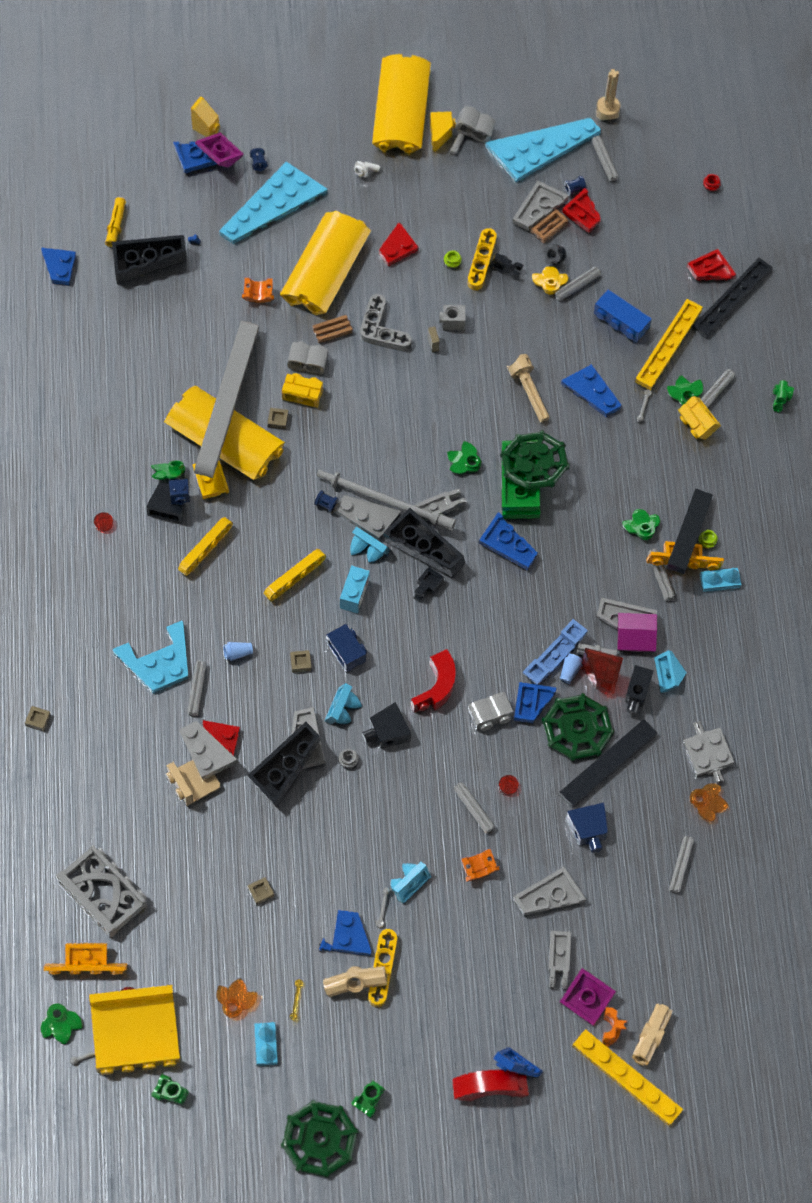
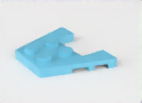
[113,621,189,693]

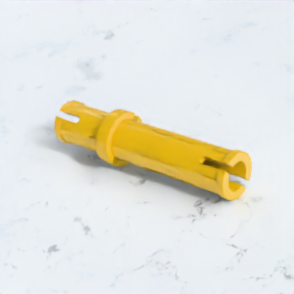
[105,197,126,247]

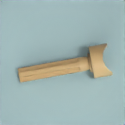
[596,69,620,120]
[506,354,549,423]

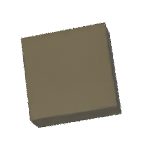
[428,326,440,352]
[267,408,289,429]
[290,650,311,673]
[25,706,51,732]
[247,877,274,905]

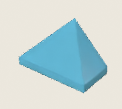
[654,650,687,693]

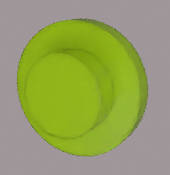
[444,250,462,268]
[699,530,718,548]

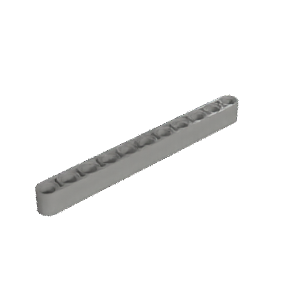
[194,320,259,478]

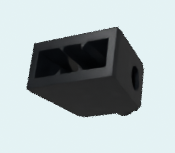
[146,478,185,524]
[625,665,654,714]
[362,702,411,748]

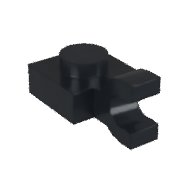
[489,253,524,279]
[414,567,444,602]

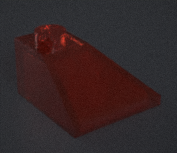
[581,648,623,694]

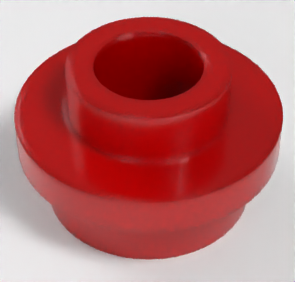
[703,174,721,191]

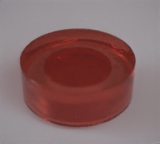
[94,512,113,532]
[498,775,519,796]

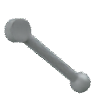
[637,390,652,422]
[376,887,391,928]
[70,1051,95,1065]

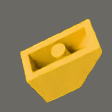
[191,96,220,137]
[430,111,456,152]

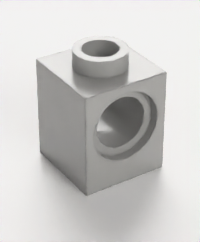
[439,305,465,330]

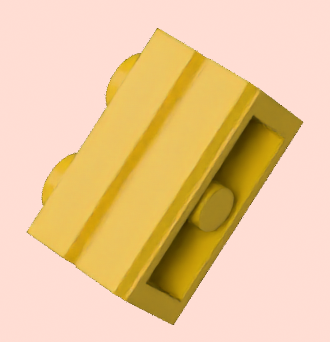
[282,373,323,408]
[678,396,721,440]

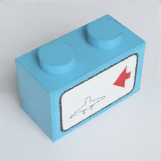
[340,565,370,613]

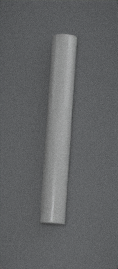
[450,132,465,156]

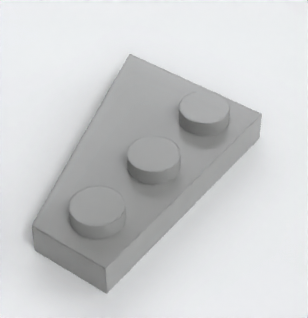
[512,181,569,230]
[333,495,401,541]
[597,598,657,630]
[291,707,326,769]
[179,721,239,780]
[513,867,586,916]

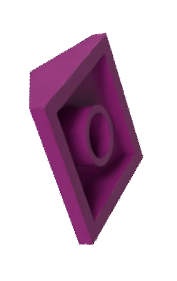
[195,133,244,167]
[617,613,657,652]
[560,968,616,1026]

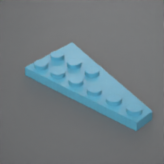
[485,118,601,183]
[219,162,328,244]

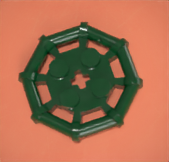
[500,430,570,491]
[541,693,615,761]
[280,1100,359,1178]

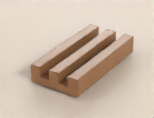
[531,209,569,243]
[312,315,353,343]

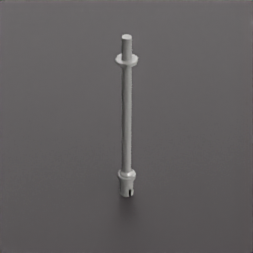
[317,470,456,531]

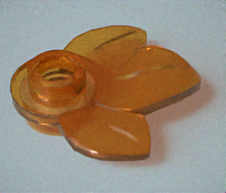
[689,783,728,821]
[216,978,258,1018]

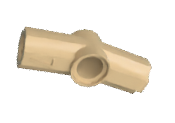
[323,966,387,997]
[632,1004,673,1065]

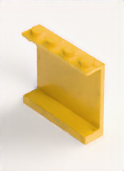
[89,985,180,1075]

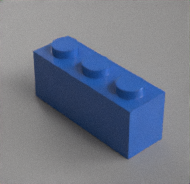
[594,290,652,342]

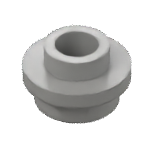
[339,749,358,768]

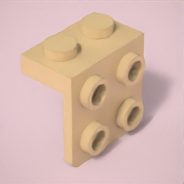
[166,760,220,806]

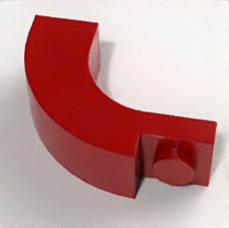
[410,649,456,713]
[452,1070,528,1101]

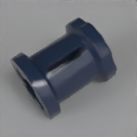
[249,148,268,171]
[564,175,587,196]
[314,490,339,513]

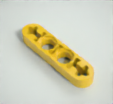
[467,228,497,290]
[178,517,233,576]
[263,549,326,601]
[368,929,397,1008]

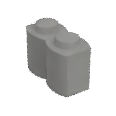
[455,106,496,143]
[288,341,328,375]
[468,692,513,731]

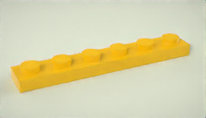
[635,299,703,390]
[572,1029,683,1127]

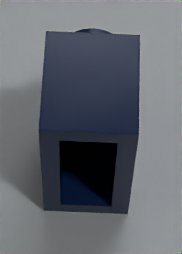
[326,624,367,672]

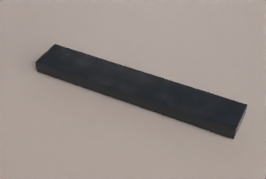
[692,257,773,339]
[666,488,713,574]
[559,719,658,808]

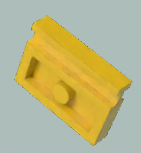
[192,460,229,499]

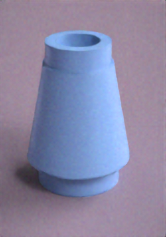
[223,642,253,661]
[560,654,583,684]

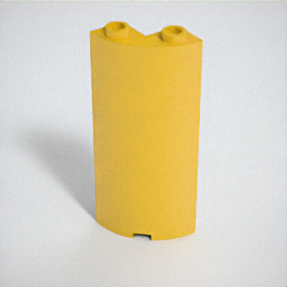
[372,54,431,154]
[280,211,371,315]
[164,385,285,480]

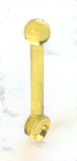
[289,979,303,1020]

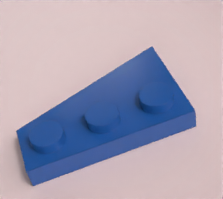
[173,142,217,174]
[561,364,622,417]
[479,512,538,571]
[493,1047,543,1078]

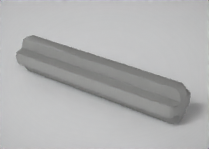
[592,136,618,181]
[555,267,601,301]
[701,369,735,408]
[648,549,675,601]
[188,661,206,716]
[454,782,494,834]
[669,836,694,893]

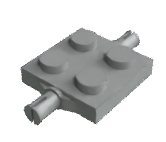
[683,721,734,784]

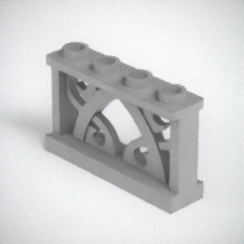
[56,845,147,939]

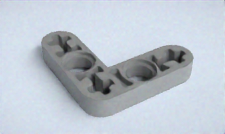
[360,294,412,351]

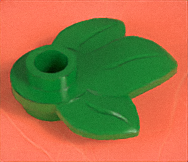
[667,375,703,406]
[447,441,482,474]
[151,460,186,480]
[622,509,660,540]
[40,1003,82,1044]

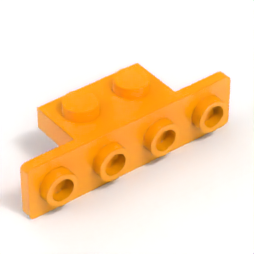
[646,541,724,571]
[44,943,128,974]

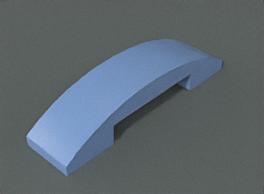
[523,619,588,685]

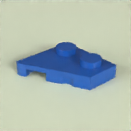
[41,247,76,286]
[514,682,556,723]
[332,910,371,956]

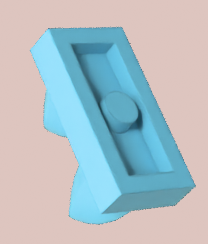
[350,526,391,562]
[700,568,741,592]
[324,683,362,725]
[391,862,431,904]
[254,1022,278,1066]

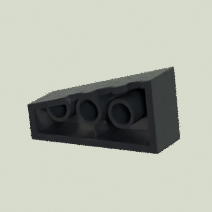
[112,235,187,284]
[383,508,465,577]
[247,722,321,808]

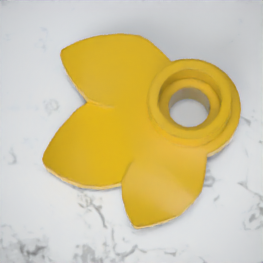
[532,266,568,295]

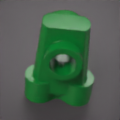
[772,380,794,412]
[152,1074,189,1104]
[351,1080,385,1118]

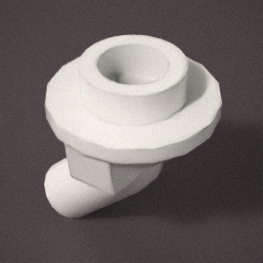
[354,161,380,178]

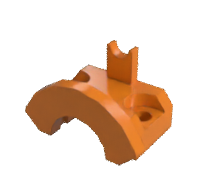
[242,278,274,303]
[461,849,500,882]
[602,1007,627,1047]

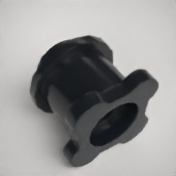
[543,244,566,264]

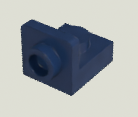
[169,479,190,505]

